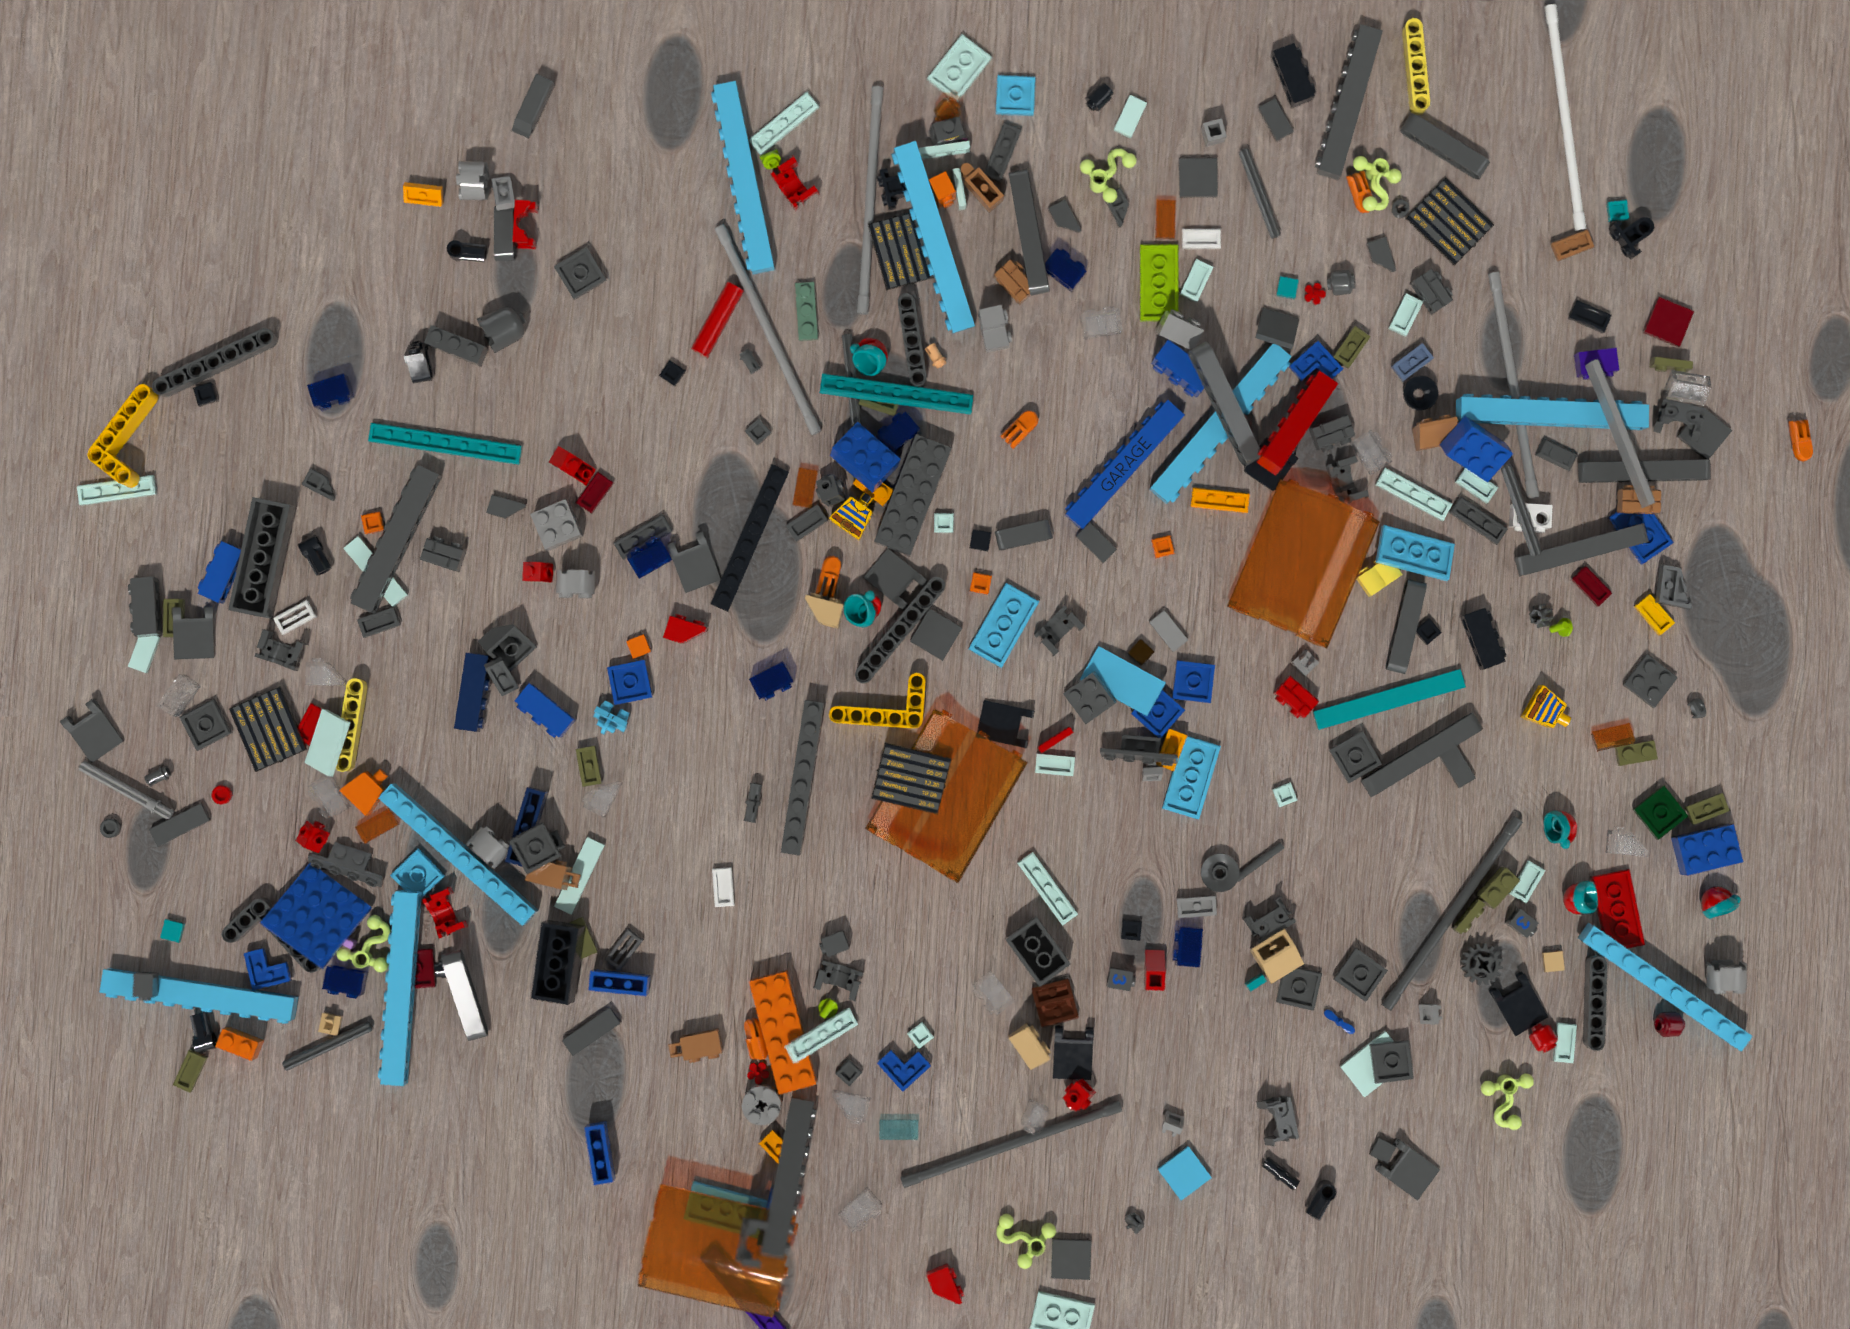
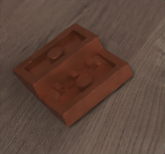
[1031,979,1079,1028]

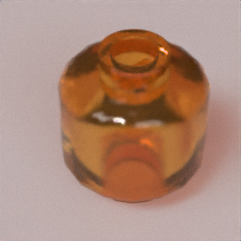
[933,97,962,122]

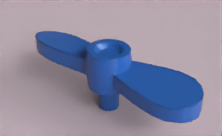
[1324,1009,1355,1034]

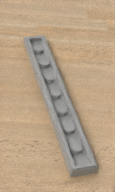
[1585,359,1655,508]

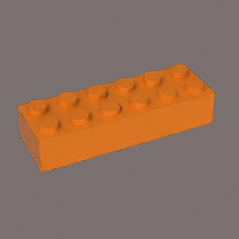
[749,970,817,1095]

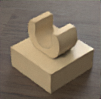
[318,1012,343,1036]

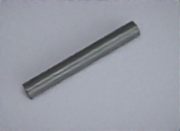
[1237,842,1284,882]

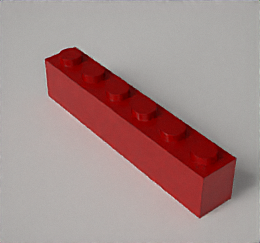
[1257,371,1339,476]

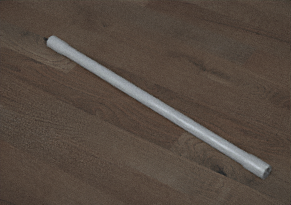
[857,86,883,315]
[715,224,822,435]
[1488,272,1539,499]

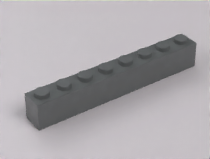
[1315,24,1383,180]
[350,465,442,614]
[781,700,825,856]
[761,1098,817,1260]

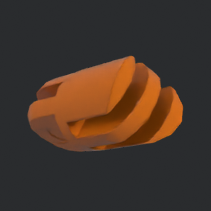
[1346,170,1372,213]
[1000,410,1038,449]
[1788,419,1813,462]
[815,556,841,598]
[744,1018,768,1060]

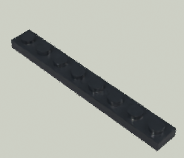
[710,464,789,612]

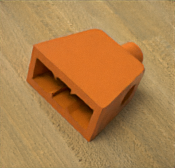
[339,769,388,816]

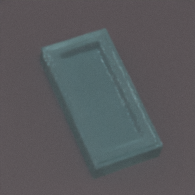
[879,1119,918,1140]

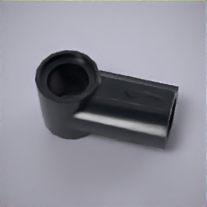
[447,240,486,262]
[298,535,332,576]
[190,1012,217,1053]
[1305,1180,1337,1220]

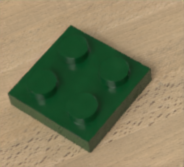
[1632,786,1688,840]

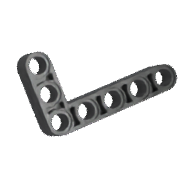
[222,898,321,973]

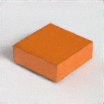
[361,511,385,535]
[1151,535,1175,559]
[970,572,992,595]
[626,634,651,659]

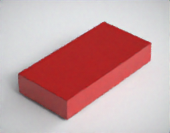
[297,703,323,746]
[1037,727,1074,753]

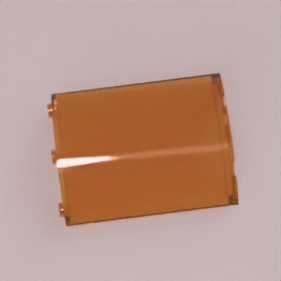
[1227,479,1380,649]
[865,709,1028,883]
[638,1184,799,1318]

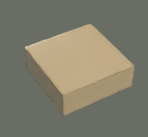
[1542,951,1565,972]

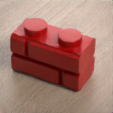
[1274,676,1319,719]

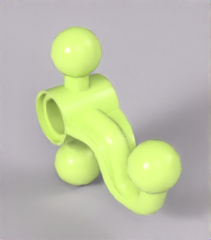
[1080,148,1137,203]
[1353,156,1402,211]
[336,915,391,973]
[1481,1073,1534,1130]
[996,1213,1056,1269]

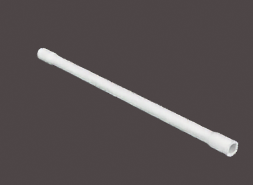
[1545,4,1586,232]

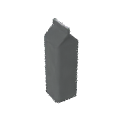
[511,74,555,139]

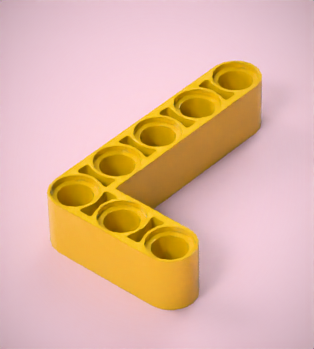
[87,384,159,488]
[829,673,926,729]

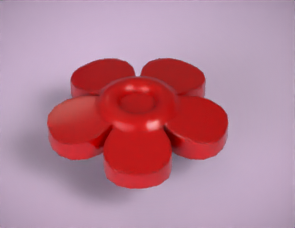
[1304,283,1326,305]
[747,1062,769,1084]

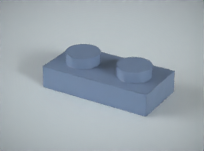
[1391,343,1434,382]

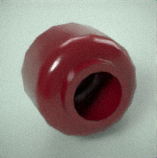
[1654,1012,1685,1037]

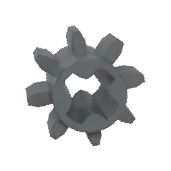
[1529,604,1554,628]

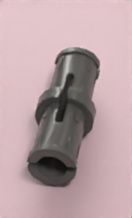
[743,783,762,823]

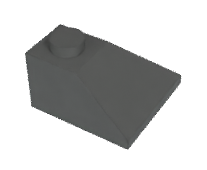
[478,624,537,672]

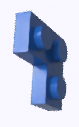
[1289,341,1343,381]
[244,948,292,991]
[877,1050,931,1092]

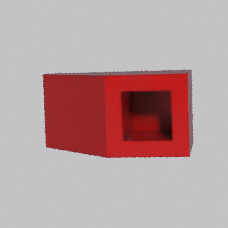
[549,446,596,486]
[663,614,708,644]
[1144,949,1166,991]
[926,1263,964,1305]

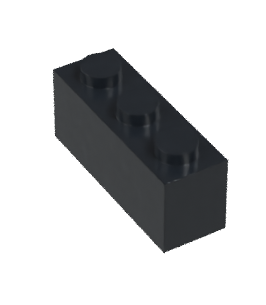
[1271,43,1316,108]
[1460,608,1506,670]

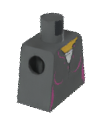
[929,117,968,146]

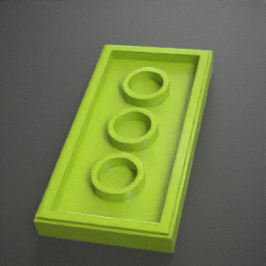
[1140,244,1179,322]

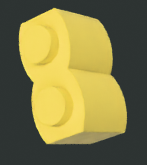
[1356,560,1403,597]

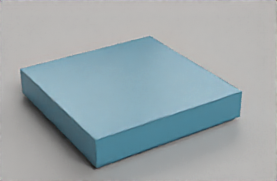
[996,75,1035,116]
[390,848,445,898]
[1157,1146,1212,1201]

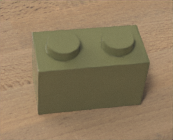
[1475,867,1520,909]

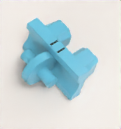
[593,701,629,735]

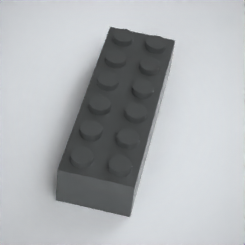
[874,434,952,557]
[228,497,296,619]

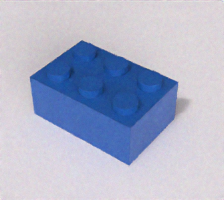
[1151,339,1204,398]
[1439,416,1513,483]
[830,422,900,493]
[1671,824,1743,876]

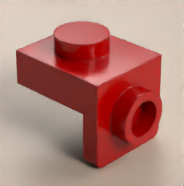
[522,562,554,583]

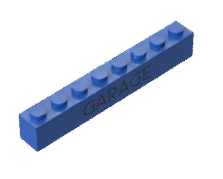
[1065,400,1185,530]

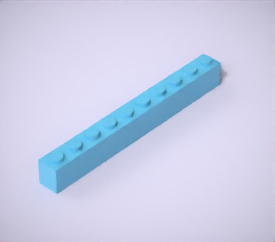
[711,81,775,275]
[891,141,975,334]
[1149,344,1292,504]
[1456,394,1649,430]
[378,783,538,926]
[378,890,422,1086]
[1578,922,1753,1052]
[99,968,299,1024]

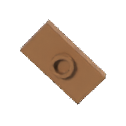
[1550,229,1594,262]

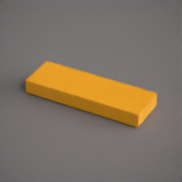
[1190,488,1250,513]

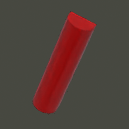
[691,282,744,358]

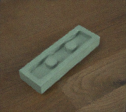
[795,282,818,341]

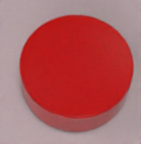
[211,785,232,805]

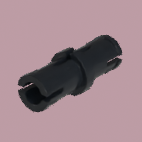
[1262,1157,1300,1191]

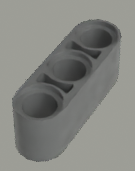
[494,206,516,261]
[995,520,1053,551]

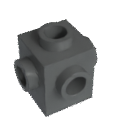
[816,474,846,507]

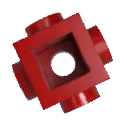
[295,820,330,854]
[1063,1079,1096,1111]

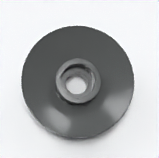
[1201,853,1239,892]

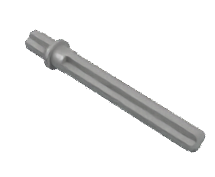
[79,761,174,819]

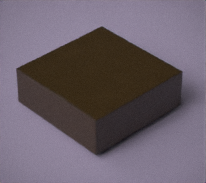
[1128,639,1154,666]

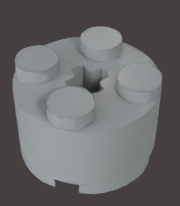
[456,161,489,200]
[556,570,595,598]
[466,826,509,869]
[1706,960,1747,994]
[742,1083,782,1125]

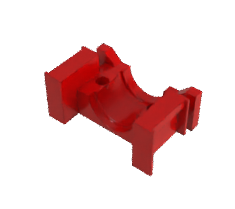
[770,156,819,211]
[512,200,539,249]
[422,886,468,938]

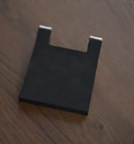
[976,700,1035,748]
[1489,971,1548,1036]
[1053,1026,1094,1080]

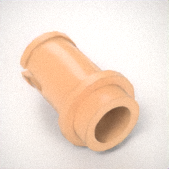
[924,343,946,369]

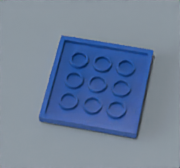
[260,863,372,969]

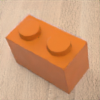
[929,171,956,208]
[215,1026,264,1061]

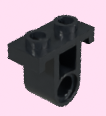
[877,168,906,211]
[1609,217,1654,260]
[404,341,433,384]

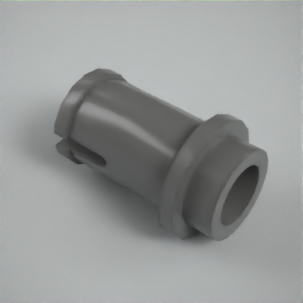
[739,349,761,374]
[144,766,171,787]

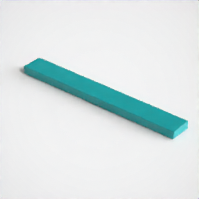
[820,373,973,415]
[368,423,523,465]
[1313,669,1466,730]

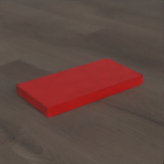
[1590,869,1645,949]

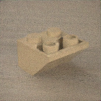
[805,593,844,629]
[1250,929,1304,984]
[1008,1023,1051,1070]

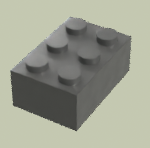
[1005,916,1071,987]

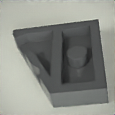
[1655,565,1692,609]

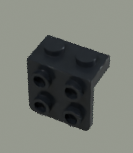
[1244,437,1298,491]

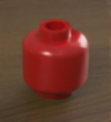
[1529,1023,1558,1053]

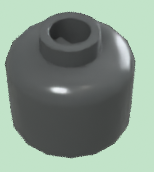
[1327,270,1356,296]

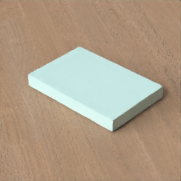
[927,34,992,103]
[304,709,351,777]
[1340,1031,1393,1098]
[1030,1290,1095,1329]

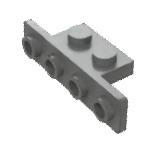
[1100,735,1178,766]
[308,842,383,887]

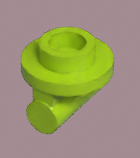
[759,149,781,170]
[1549,618,1573,637]
[818,998,838,1019]

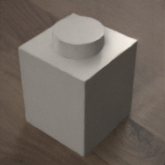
[1201,118,1227,147]

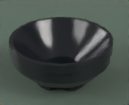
[1403,376,1438,411]

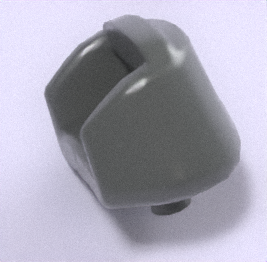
[1687,698,1707,718]
[1125,1213,1144,1234]

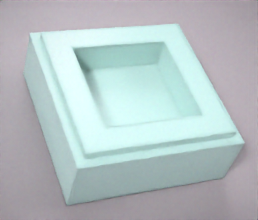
[934,513,953,533]
[1272,782,1297,807]
[907,1022,934,1049]

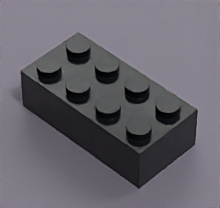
[531,920,585,1005]

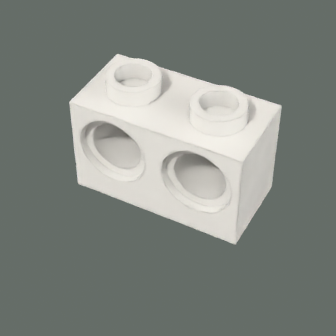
[1509,503,1553,533]

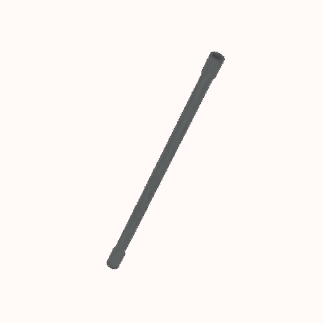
[1381,816,1523,1011]
[900,1100,1122,1188]

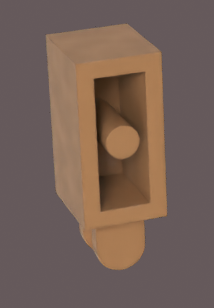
[961,163,1004,213]
[525,860,581,890]
[668,1028,723,1063]

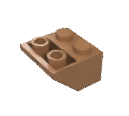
[1412,415,1458,451]

